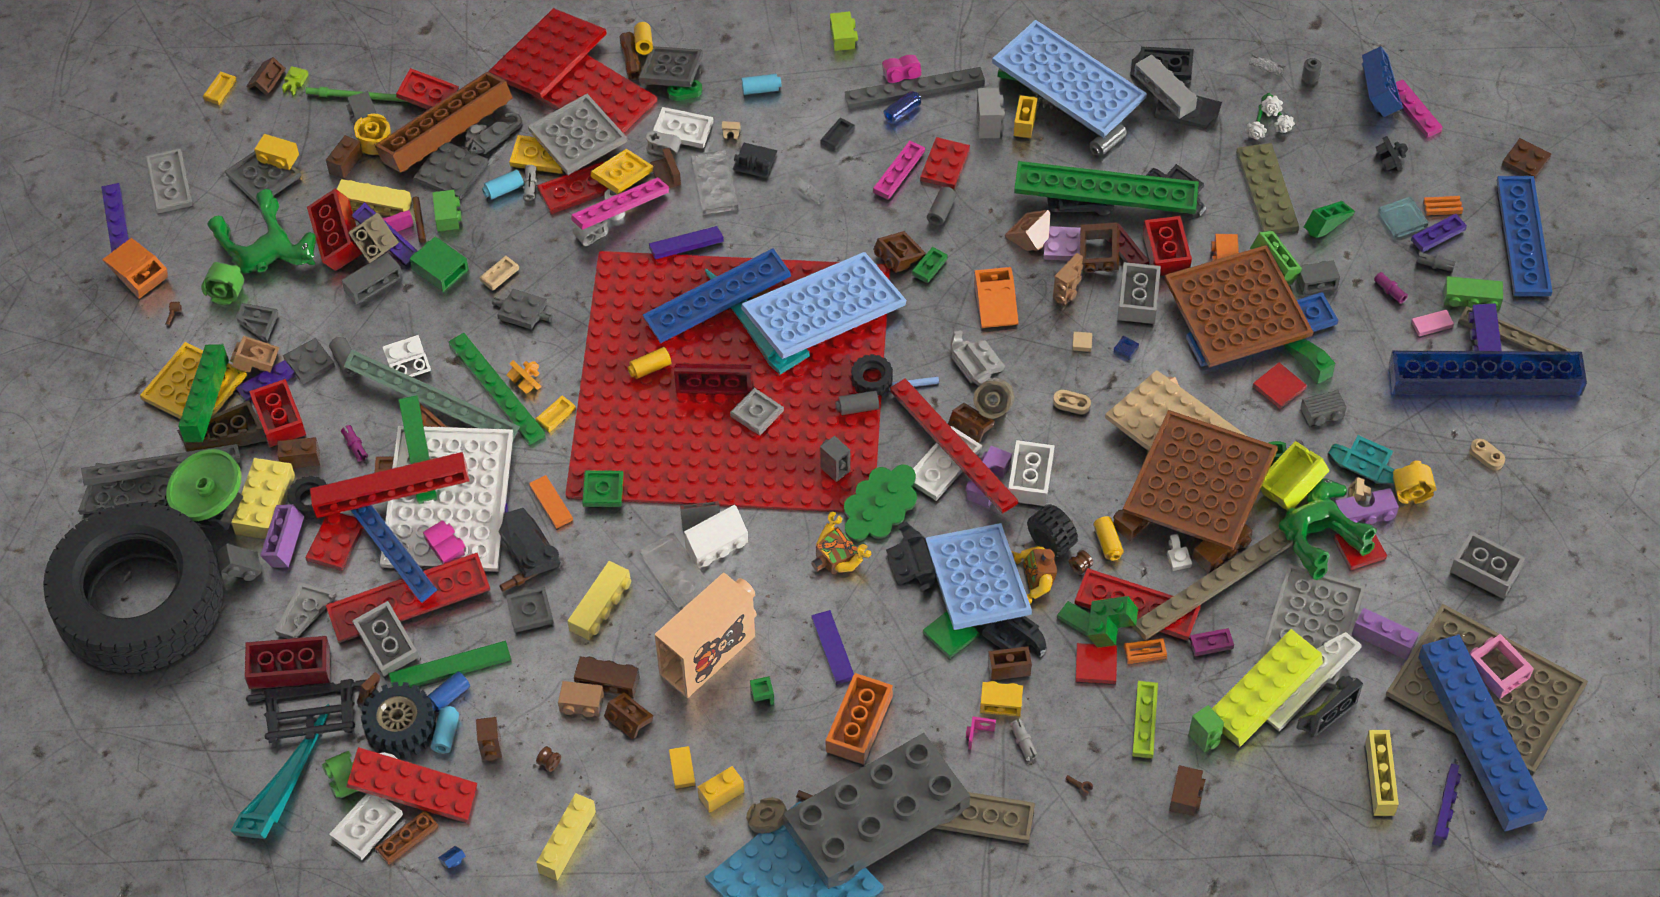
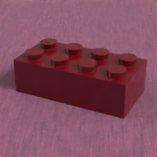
[245,636,330,689]

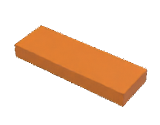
[529,475,573,529]

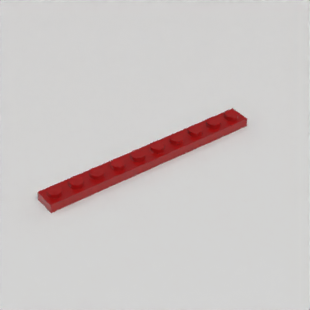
[890,378,1018,514]

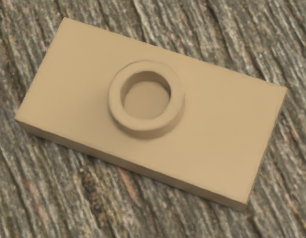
[480,256,519,291]

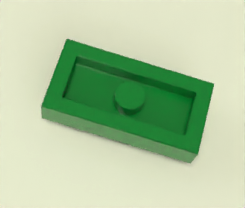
[912,247,948,283]

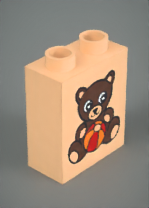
[655,572,757,698]

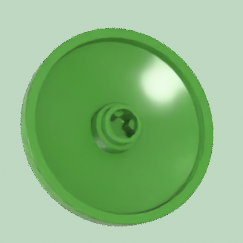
[166,449,241,521]

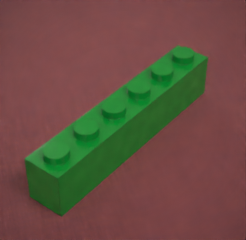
[178,344,229,442]

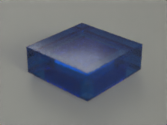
[1113,336,1139,360]

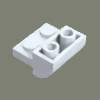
[382,335,431,377]

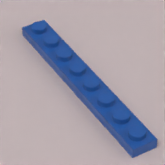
[351,505,437,603]

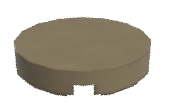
[746,797,787,833]

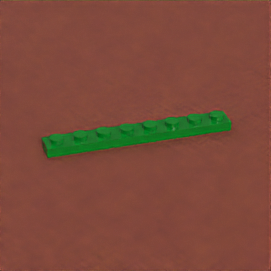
[448,333,545,446]

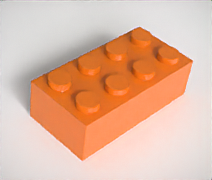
[825,673,893,765]

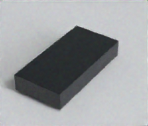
[820,117,855,151]

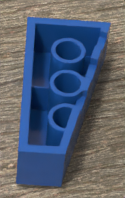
[1362,46,1403,117]

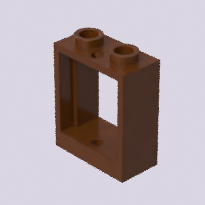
[1080,222,1120,273]

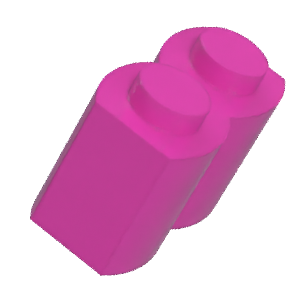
[882,54,922,83]
[423,520,466,564]

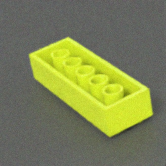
[1212,629,1323,748]

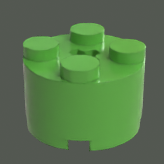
[201,262,244,305]
[321,751,357,798]

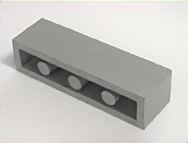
[1134,54,1197,119]

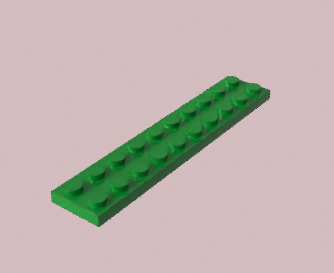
[1014,161,1199,214]

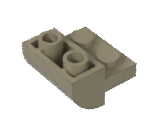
[348,212,399,263]

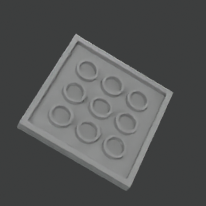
[528,94,627,175]

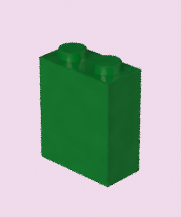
[409,236,469,292]

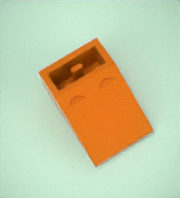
[102,238,168,299]
[974,267,1018,328]

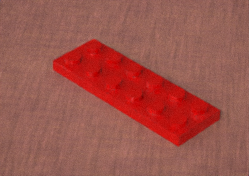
[1074,568,1201,641]
[346,747,477,823]

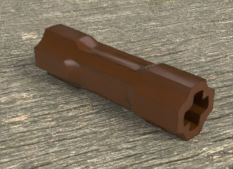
[619,32,642,81]

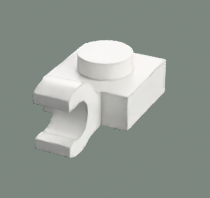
[1167,534,1192,571]

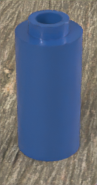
[427,671,470,712]

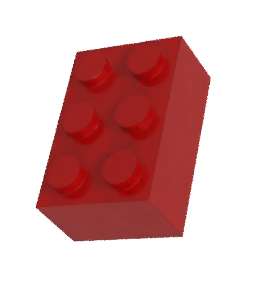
[1143,216,1192,276]
[249,379,306,447]

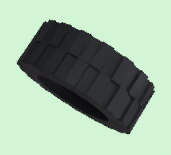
[851,354,893,395]
[287,476,327,520]

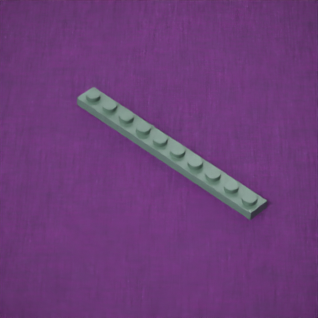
[344,349,520,443]

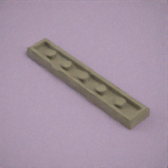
[1458,306,1571,366]

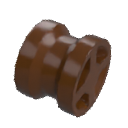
[1068,550,1094,575]
[536,746,561,772]

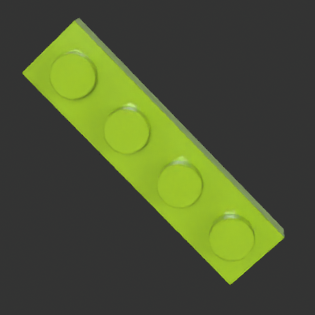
[1132,681,1158,758]

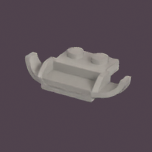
[950,330,1005,386]

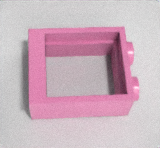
[1469,634,1534,699]

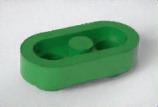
[667,80,702,101]

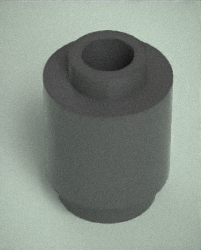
[1302,58,1322,84]

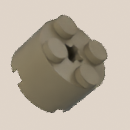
[973,378,1014,419]

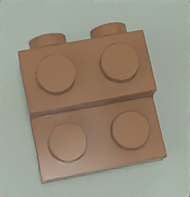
[1053,253,1083,305]
[230,336,279,372]

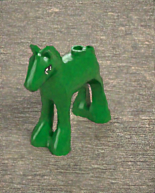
[207,189,316,274]
[1278,478,1377,580]

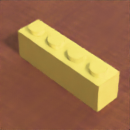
[337,179,412,217]
[568,561,631,641]
[1365,730,1399,816]
[536,793,596,881]

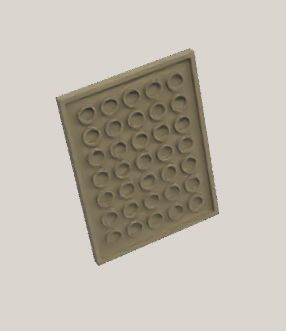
[1386,604,1588,776]

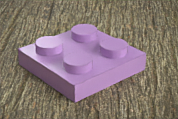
[1044,226,1081,261]

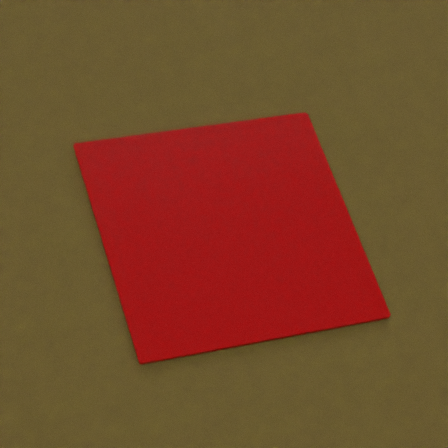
[565,251,890,513]

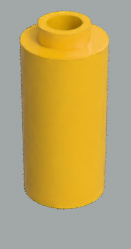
[634,22,653,55]
[628,347,671,379]
[1093,516,1124,561]

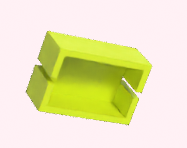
[1260,441,1329,511]

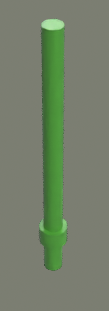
[305,87,407,102]

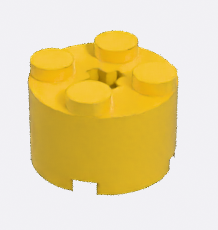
[354,114,392,155]
[1393,461,1437,504]

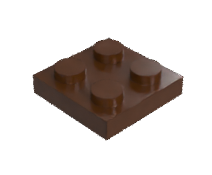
[1502,138,1551,180]

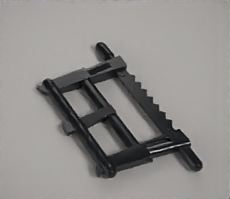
[246,679,367,744]

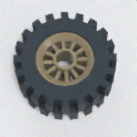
[361,682,436,759]

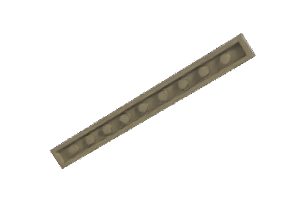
[1132,529,1293,640]

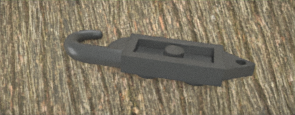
[470,112,522,154]

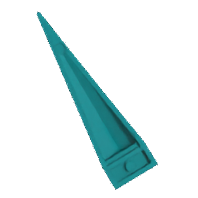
[705,269,810,375]
[231,704,330,839]

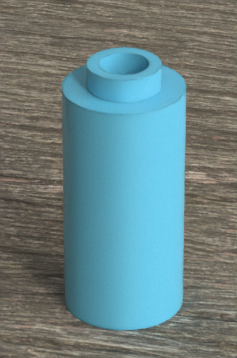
[741,74,782,95]
[482,169,524,200]
[430,706,459,754]

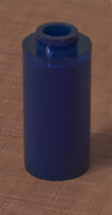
[883,91,921,124]

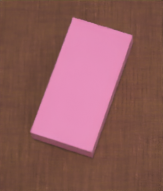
[1411,310,1454,337]

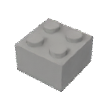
[976,88,1004,139]

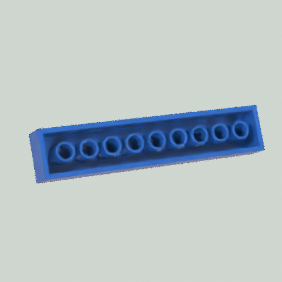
[1418,634,1548,832]

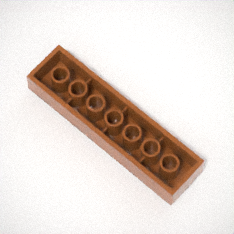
[375,72,513,173]

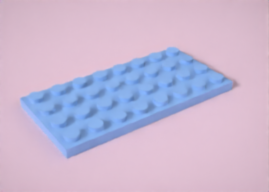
[992,20,1147,138]
[741,252,907,359]

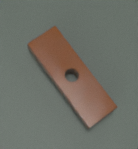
[375,811,438,865]

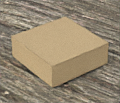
[1072,332,1092,352]

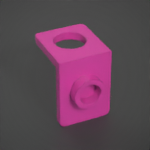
[966,716,996,750]

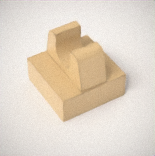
[722,121,741,140]
[1348,477,1371,502]

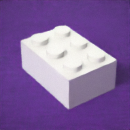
[1008,440,1055,506]

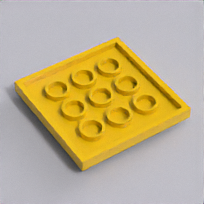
[140,342,247,419]

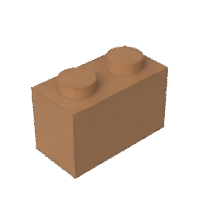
[558,681,604,717]

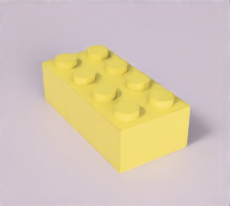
[231,458,295,539]

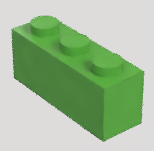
[1250,231,1302,285]
[1444,276,1503,310]

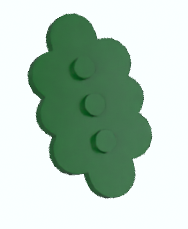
[844,464,917,542]

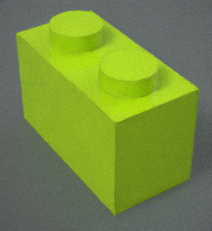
[830,11,858,51]

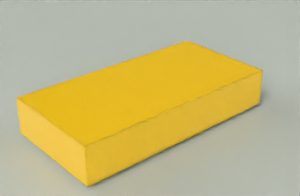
[203,71,237,105]
[535,395,576,433]
[669,746,696,789]

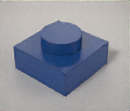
[438,846,466,868]

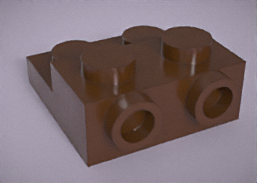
[873,231,926,272]

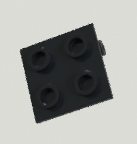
[733,142,777,178]

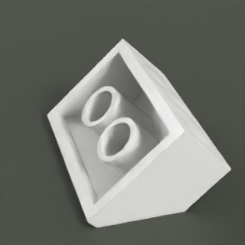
[684,505,748,569]

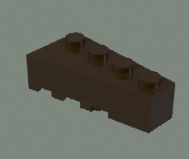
[177,400,267,452]

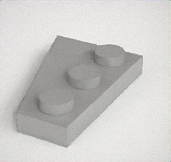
[275,582,337,639]

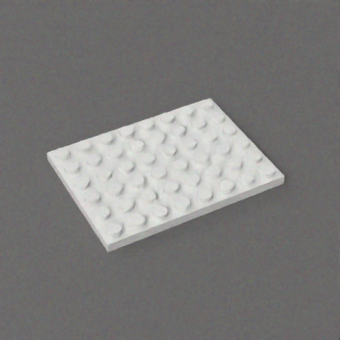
[380,426,513,572]

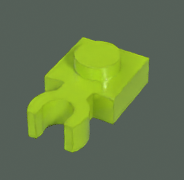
[282,66,308,95]

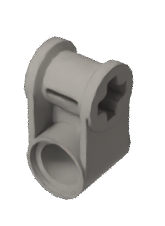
[646,131,681,158]
[573,219,608,246]

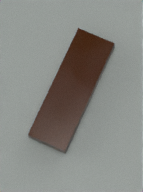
[357,672,381,708]

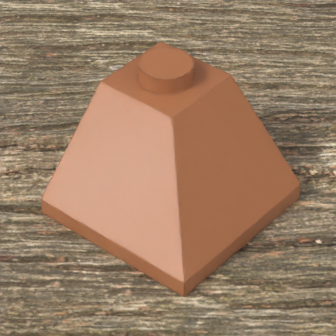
[1005,210,1050,251]

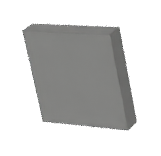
[730,388,784,436]

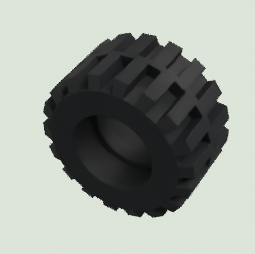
[1027,504,1078,558]

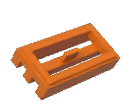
[1423,196,1463,216]
[1123,638,1167,664]

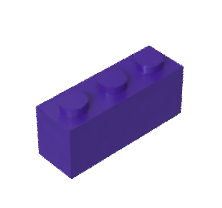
[1468,303,1502,364]

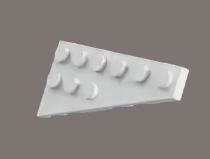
[1266,632,1361,732]

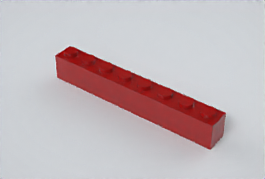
[310,452,470,518]

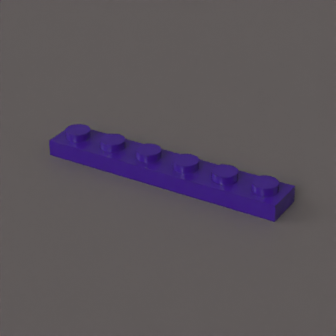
[101,183,129,253]

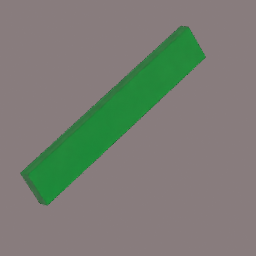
[399,395,437,504]
[389,640,511,688]

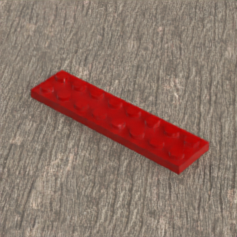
[326,552,491,643]

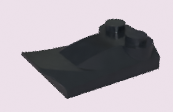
[1130,46,1194,84]
[1155,95,1222,129]
[1047,197,1114,215]
[498,508,561,578]
[1296,676,1363,737]

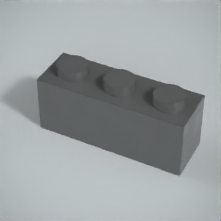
[342,253,402,305]

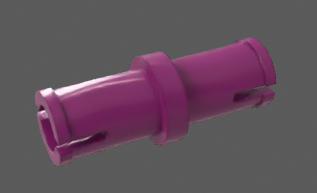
[1374,272,1408,304]
[341,425,368,462]

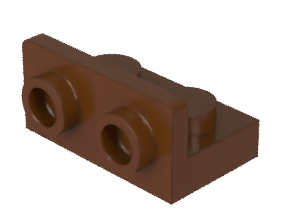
[948,403,995,443]
[604,693,654,739]

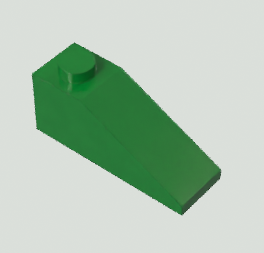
[1303,201,1355,238]
[1284,338,1336,384]

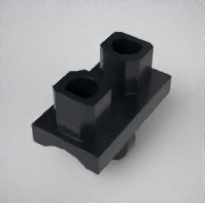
[1375,136,1408,171]

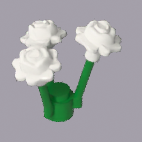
[1245,93,1295,140]

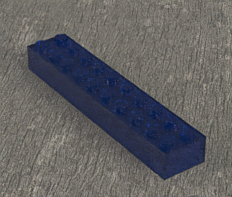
[1389,350,1587,396]

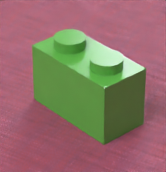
[432,190,462,232]
[1188,705,1224,752]

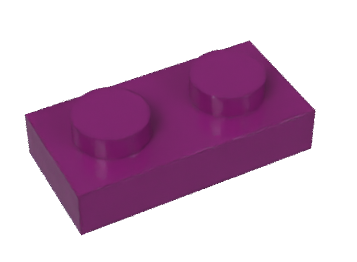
[1189,628,1234,656]

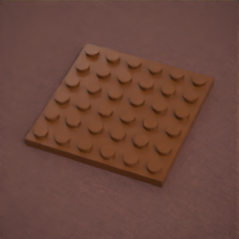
[1165,245,1313,367]
[1123,410,1278,550]

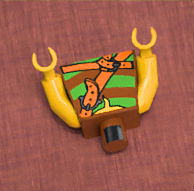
[811,512,871,574]
[1011,546,1057,604]

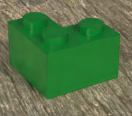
[1087,596,1138,648]

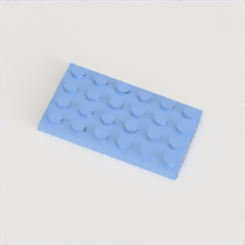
[925,523,1032,630]

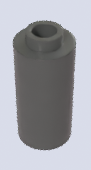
[1090,123,1127,156]
[927,187,956,226]
[329,337,357,377]
[835,391,879,415]

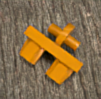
[506,360,541,394]

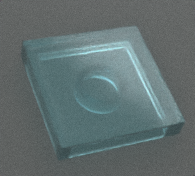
[1378,197,1429,238]

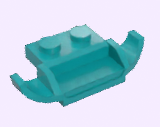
[1328,435,1395,484]

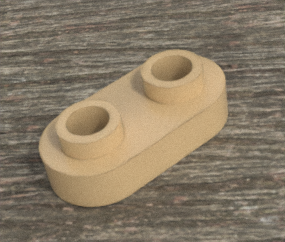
[1053,390,1091,414]
[1470,439,1505,470]

